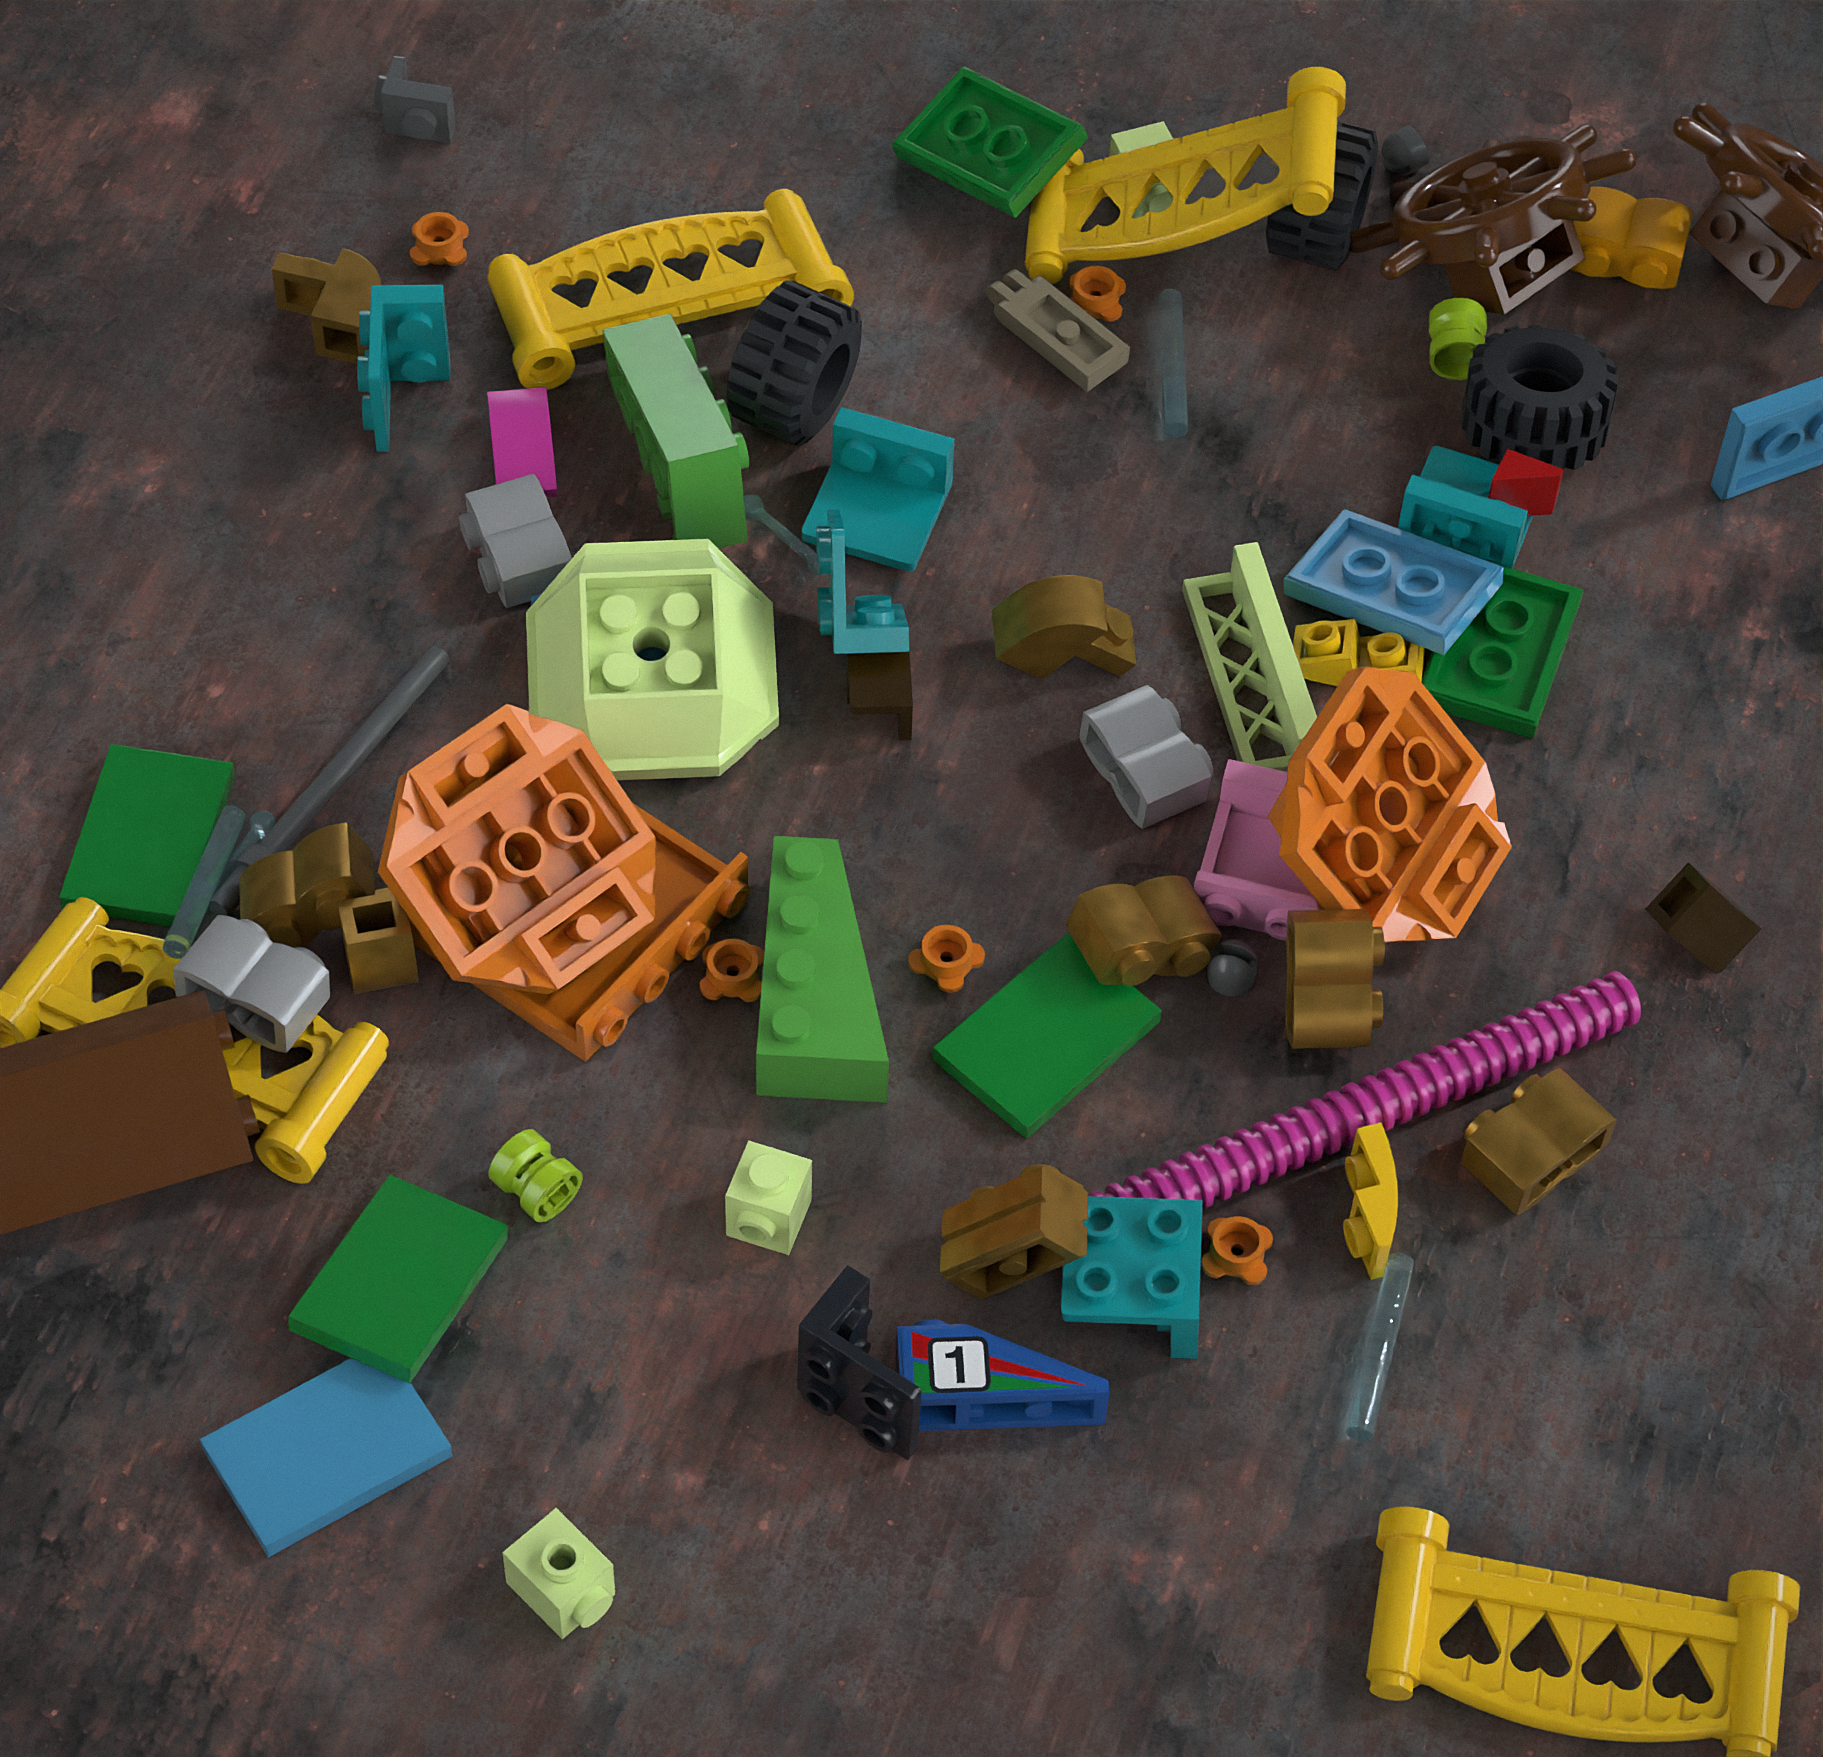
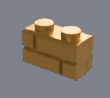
[940,1164,1088,1300]

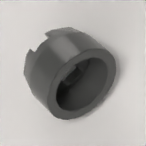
[1381,125,1429,175]
[1206,939,1259,996]

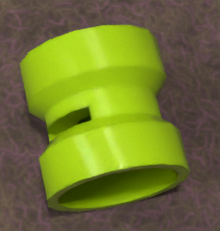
[1428,298,1487,380]
[488,1129,583,1223]

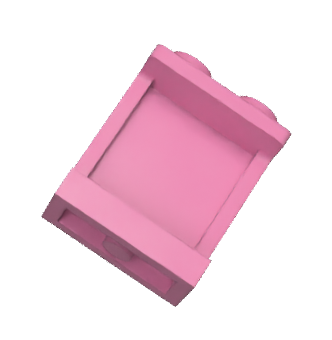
[1193,759,1323,941]

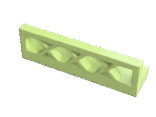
[1182,542,1317,772]

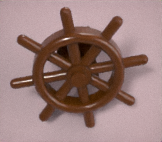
[1673,103,1823,310]
[1349,124,1637,314]

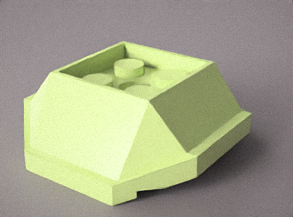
[526,539,779,780]

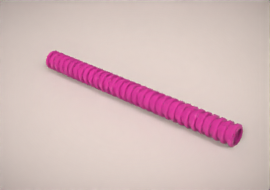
[1088,971,1641,1209]

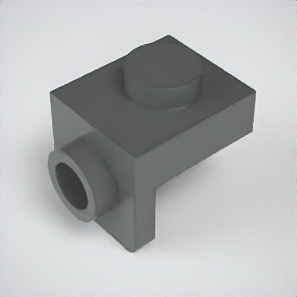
[374,56,456,143]

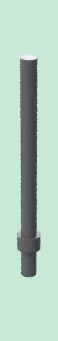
[207,645,450,916]

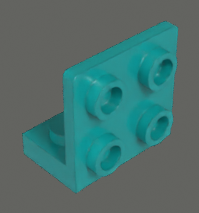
[357,285,451,452]
[801,407,955,572]
[1398,446,1533,569]
[816,510,909,654]
[1061,1196,1202,1359]

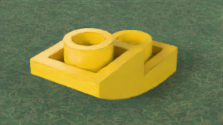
[1293,619,1425,686]
[1343,1122,1398,1280]

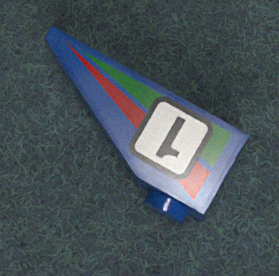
[895,1320,1110,1431]

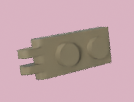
[986,269,1130,392]

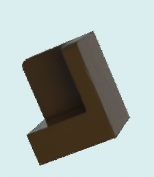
[846,650,913,740]
[1645,862,1761,974]

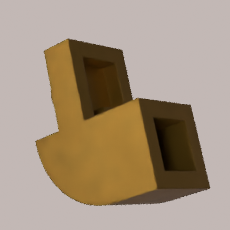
[271,248,381,364]
[991,575,1137,680]
[337,888,419,994]

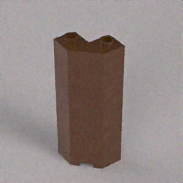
[0,990,260,1235]

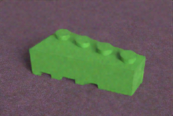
[602,314,749,549]
[756,836,889,1103]

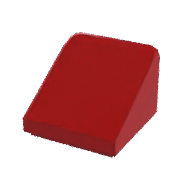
[1488,449,1564,516]

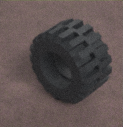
[1266,120,1378,271]
[726,280,862,446]
[1461,324,1618,471]

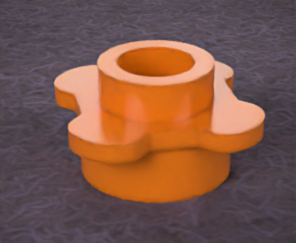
[409,212,469,266]
[1069,266,1126,322]
[908,925,985,993]
[700,939,764,1002]
[1201,1216,1273,1285]

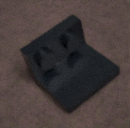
[797,1265,922,1460]

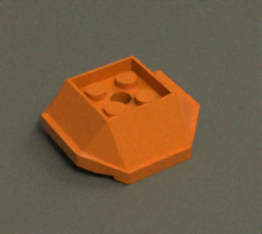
[1268,667,1512,944]
[378,704,655,994]

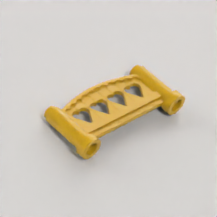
[1025,67,1346,284]
[487,189,854,390]
[0,897,389,1184]
[1366,1507,1800,1757]

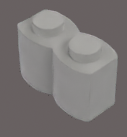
[459,473,572,608]
[1079,685,1213,829]
[173,915,330,1053]

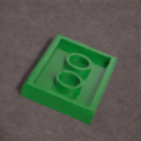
[891,66,1089,218]
[1422,562,1584,739]
[59,744,235,930]
[932,933,1162,1139]
[288,1174,508,1384]

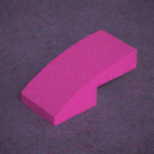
[487,387,557,497]

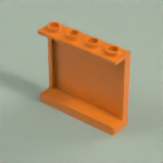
[408,803,750,1062]

